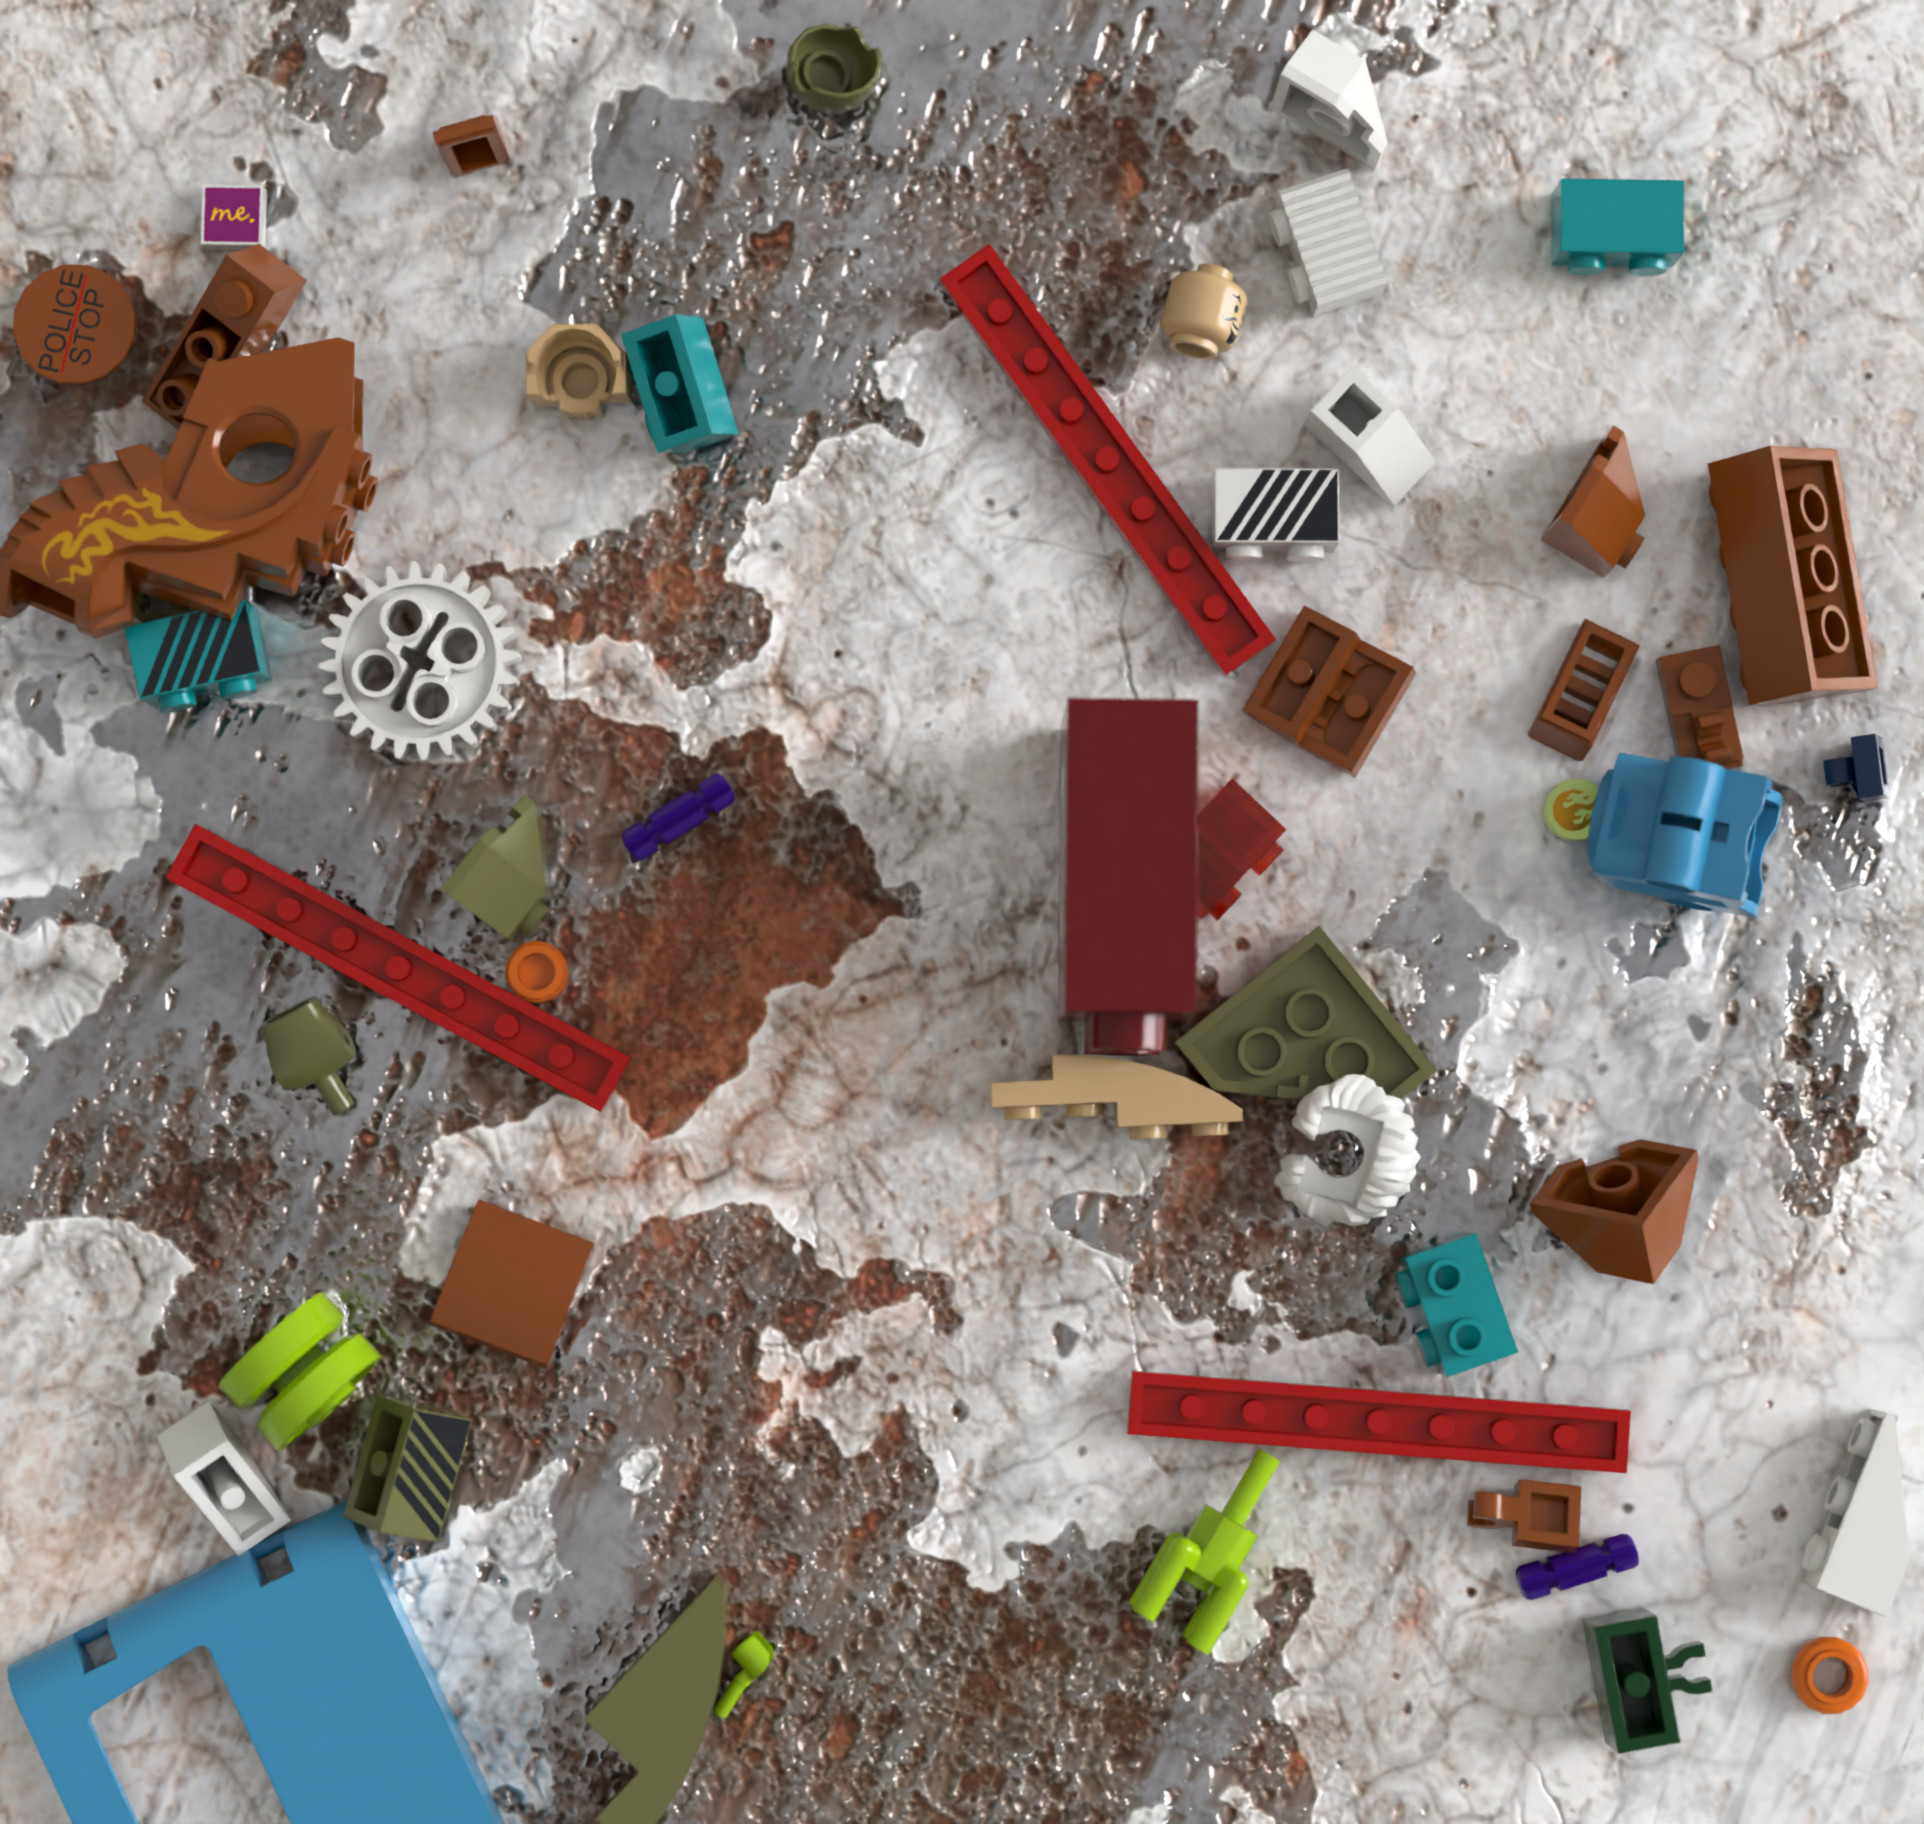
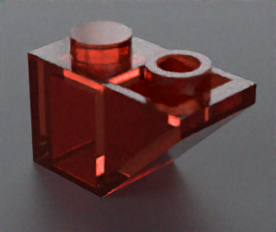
[1197,779,1287,924]

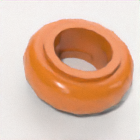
[1791,1637,1868,1714]

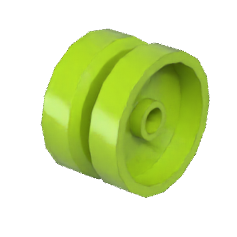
[218,1292,382,1451]

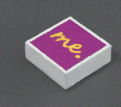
[201,184,267,250]

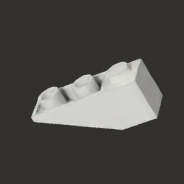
[1801,1409,1910,1618]

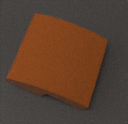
[1242,605,1416,778]
[430,1199,594,1369]

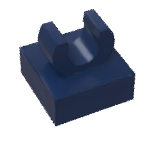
[1823,733,1891,802]

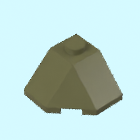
[440,795,552,942]

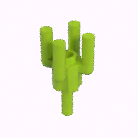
[1128,1448,1281,1655]

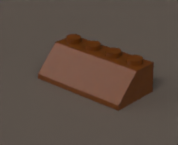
[1708,446,1878,705]

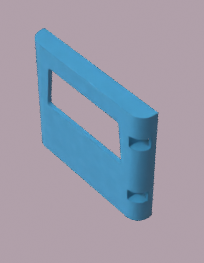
[8,1499,506,1824]

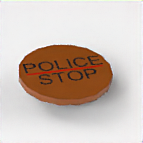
[13,264,136,386]

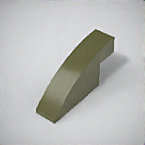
[584,1573,728,1824]

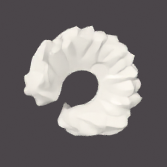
[1274,1074,1421,1226]

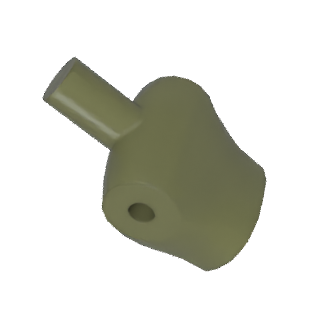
[259,996,356,1115]

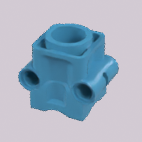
[1587,753,1784,918]

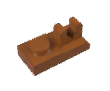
[1655,645,1744,769]

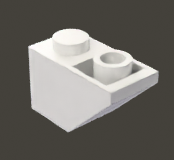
[1304,366,1436,507]

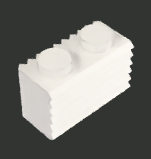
[1268,168,1387,317]

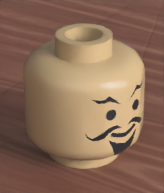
[1160,264,1248,360]

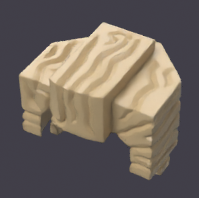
[526,323,632,420]

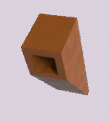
[141,244,307,430]

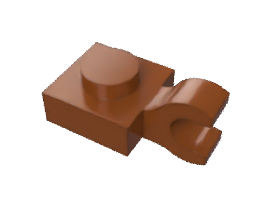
[1467,1479,1581,1553]

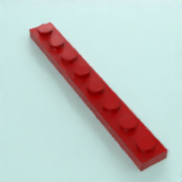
[939,244,1276,678]
[165,824,632,1113]
[1127,1370,1631,1473]

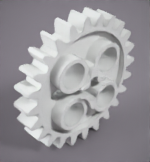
[318,561,522,763]

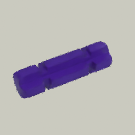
[621,773,736,861]
[1516,1534,1639,1600]

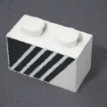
[1211,468,1339,562]

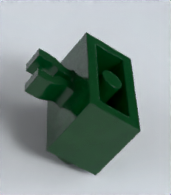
[1582,1608,1713,1754]

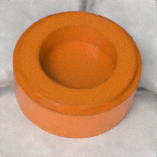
[506,941,569,1004]

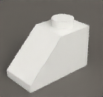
[157,1401,291,1556]

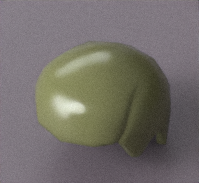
[786,24,882,115]

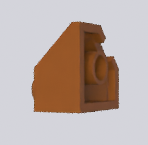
[1541,425,1645,577]
[1530,1139,1699,1284]

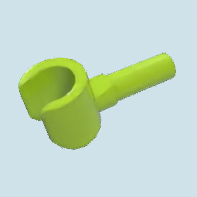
[713,1631,774,1719]

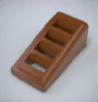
[433,115,510,177]
[1528,619,1640,761]

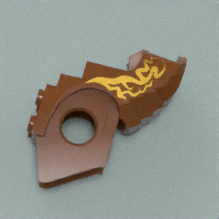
[0,337,378,639]

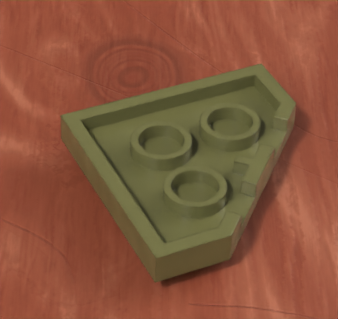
[1174,926,1437,1101]

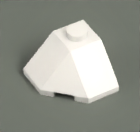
[1270,30,1387,170]

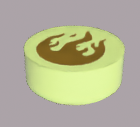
[1543,778,1599,842]

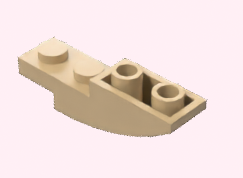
[990,1055,1243,1139]

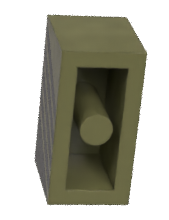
[343,1395,472,1542]

